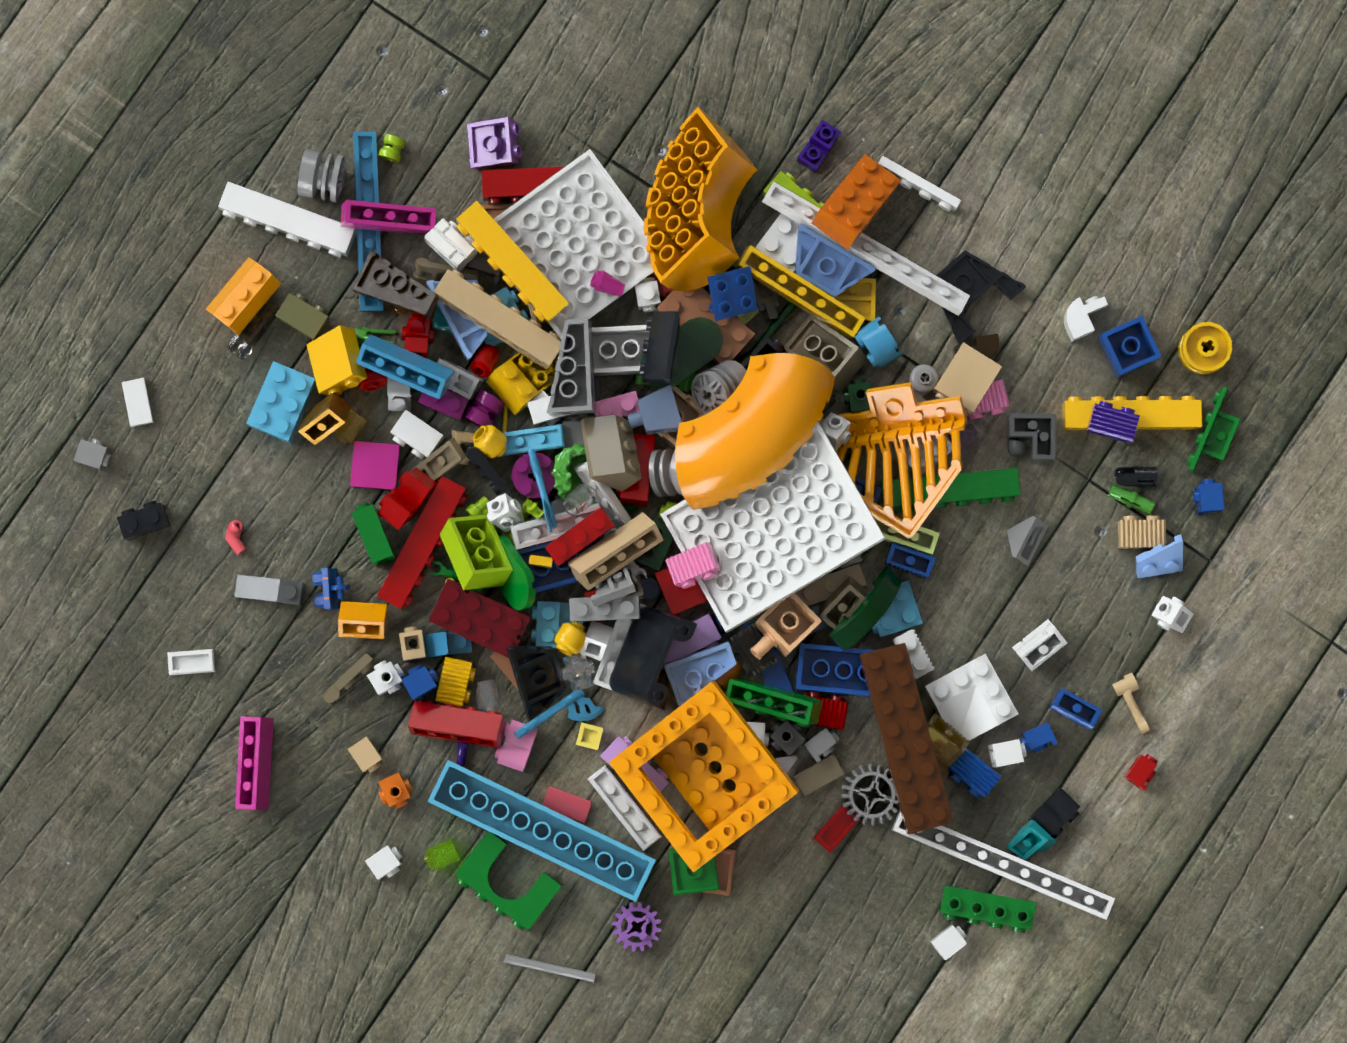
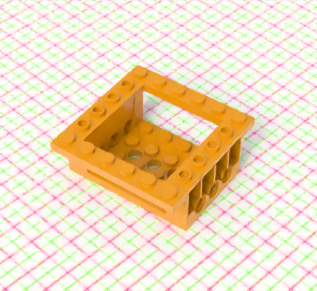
[609,680,800,873]

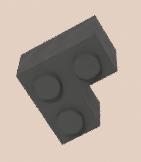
[1007,413,1056,462]

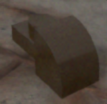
[953,334,999,359]

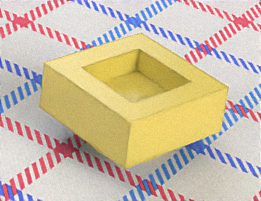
[576,722,604,750]

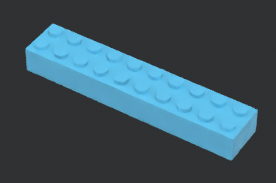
[428,760,656,902]

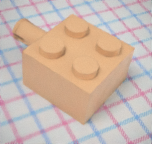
[750,593,822,660]

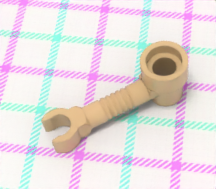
[1112,672,1150,734]

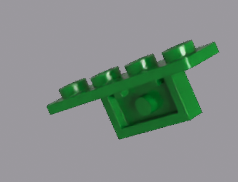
[1186,386,1241,474]

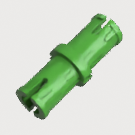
[1107,483,1155,515]

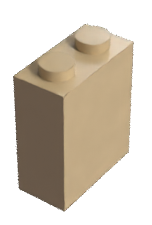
[933,342,1002,415]

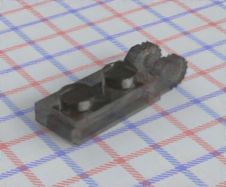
[227,301,279,360]

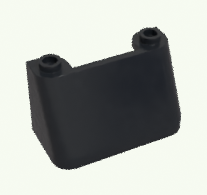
[609,606,697,710]

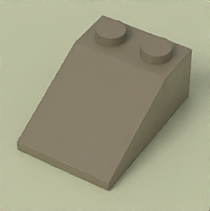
[784,315,868,393]

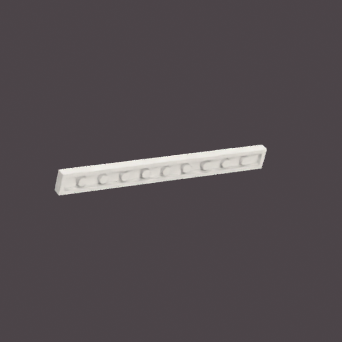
[762,182,970,316]

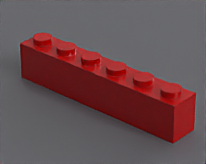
[377,476,468,610]

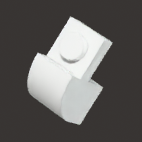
[1064,296,1108,342]

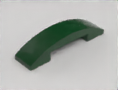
[829,567,902,651]

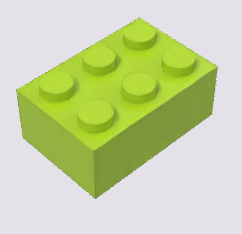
[439,515,513,590]

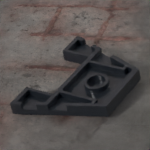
[936,250,1026,345]

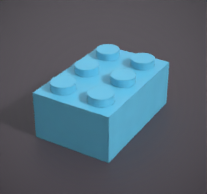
[246,361,316,444]

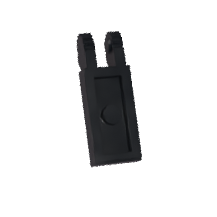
[463,443,512,496]

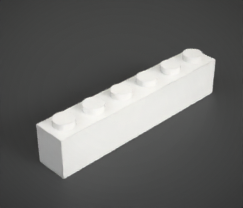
[218,182,357,258]

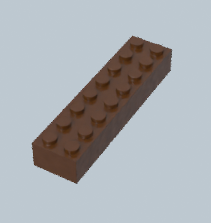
[859,643,953,834]

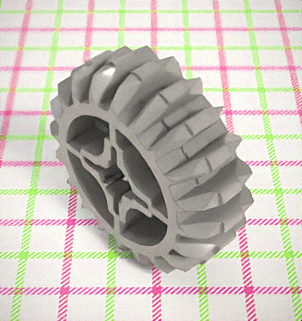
[841,764,899,826]

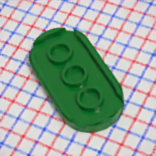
[498,535,536,610]

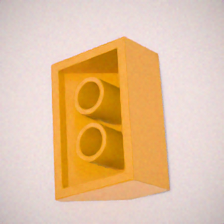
[205,257,282,336]

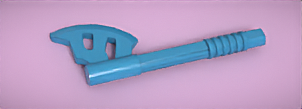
[528,449,558,533]
[514,688,605,739]

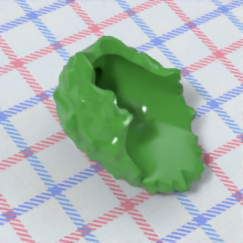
[551,443,596,510]

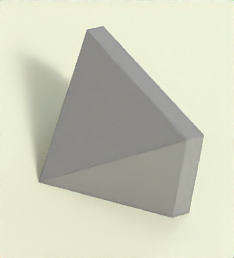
[1007,516,1048,566]

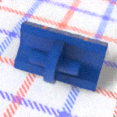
[312,568,350,610]

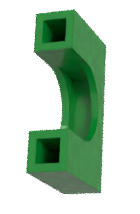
[455,831,562,931]

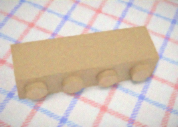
[568,512,663,591]

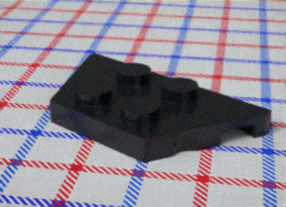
[506,646,566,722]

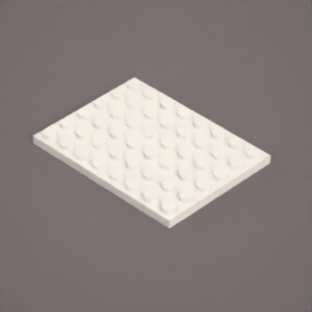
[660,421,886,633]

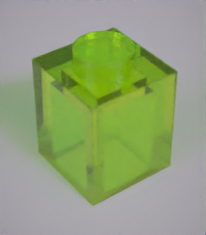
[424,839,461,871]

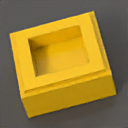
[529,555,553,568]

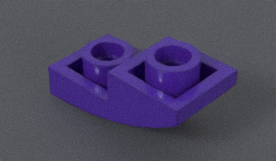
[796,120,841,173]

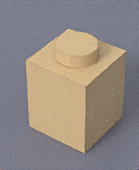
[348,736,384,773]

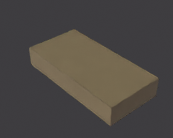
[793,754,844,796]

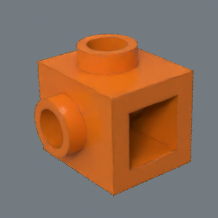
[378,772,413,809]

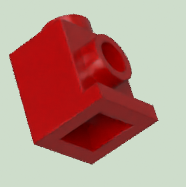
[1123,754,1158,791]

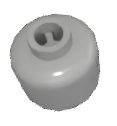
[909,364,939,395]

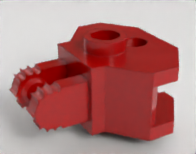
[401,313,435,359]

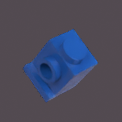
[1020,722,1058,753]

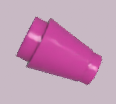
[590,270,625,297]

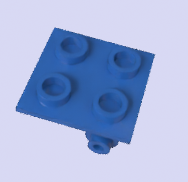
[707,266,758,321]

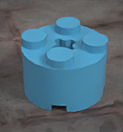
[855,317,904,369]

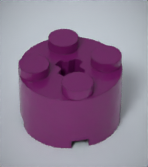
[512,453,555,500]

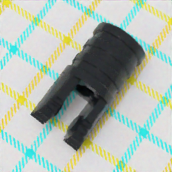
[1114,466,1157,487]

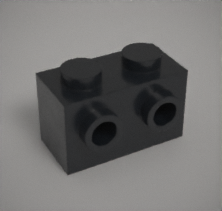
[117,501,171,541]

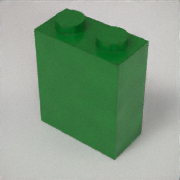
[352,503,397,567]

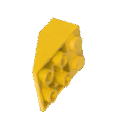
[486,352,559,415]

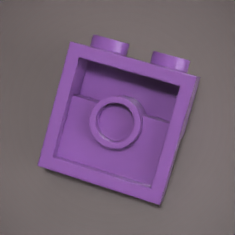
[467,117,522,169]

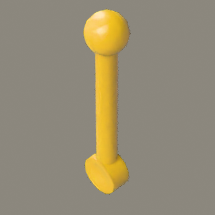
[502,404,508,433]

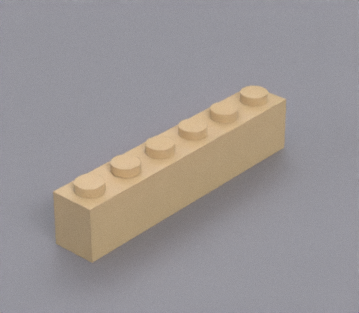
[433,269,561,370]

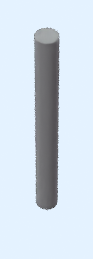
[504,954,596,983]

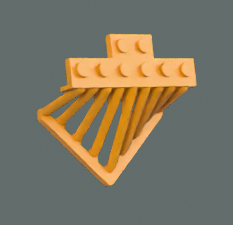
[837,382,967,538]

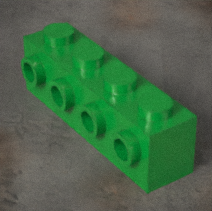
[726,677,823,727]
[939,885,1036,933]

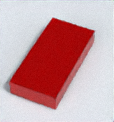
[813,805,861,853]

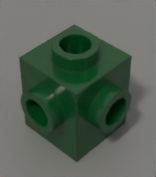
[843,379,871,413]

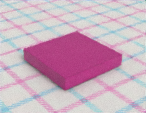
[350,441,400,490]

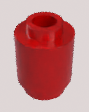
[470,344,499,378]

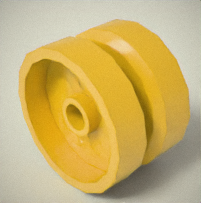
[1178,322,1232,375]

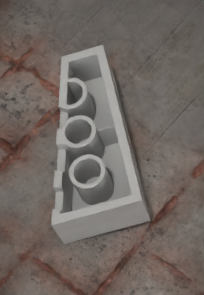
[547,319,596,415]

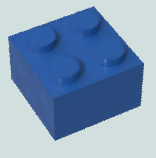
[1098,316,1162,379]

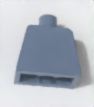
[627,385,682,435]

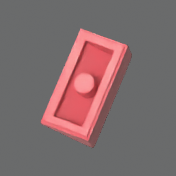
[543,786,592,823]

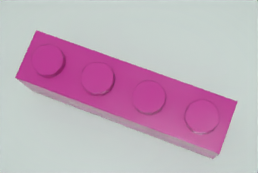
[340,200,436,235]
[235,716,274,810]

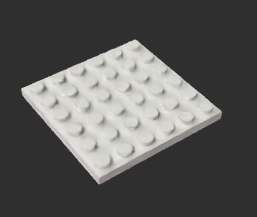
[494,149,654,340]

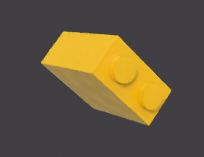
[306,325,367,396]

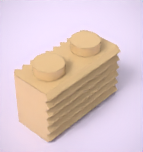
[1118,516,1166,549]

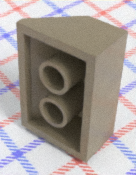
[580,415,642,491]

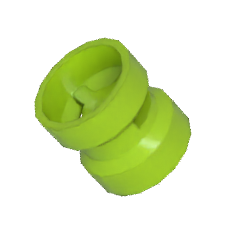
[378,134,406,163]

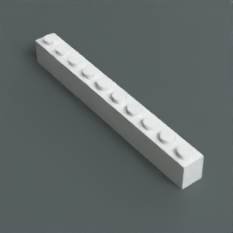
[891,809,1115,920]

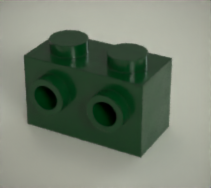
[634,519,674,572]

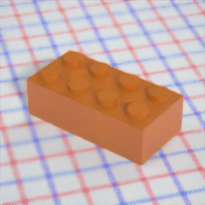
[811,154,901,250]

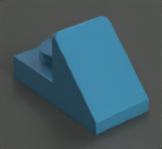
[425,631,473,658]

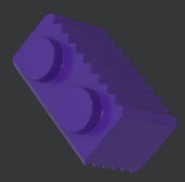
[1086,401,1140,444]

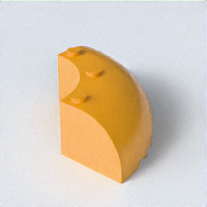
[644,107,758,291]
[675,353,835,510]

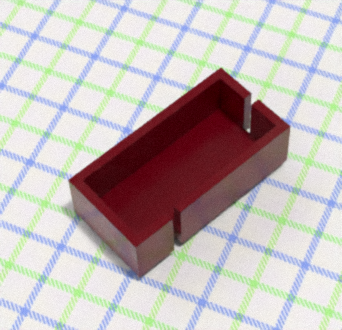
[428,579,532,658]

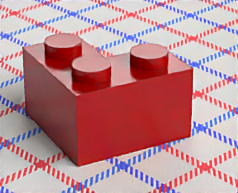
[377,467,437,530]

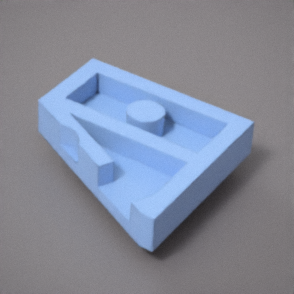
[1136,535,1183,578]

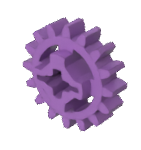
[612,902,662,952]

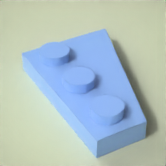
[664,641,737,707]

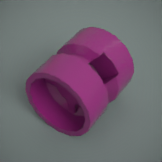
[464,389,505,427]

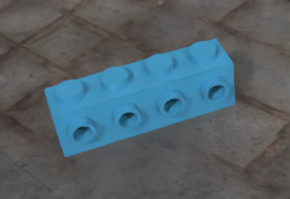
[356,335,454,399]

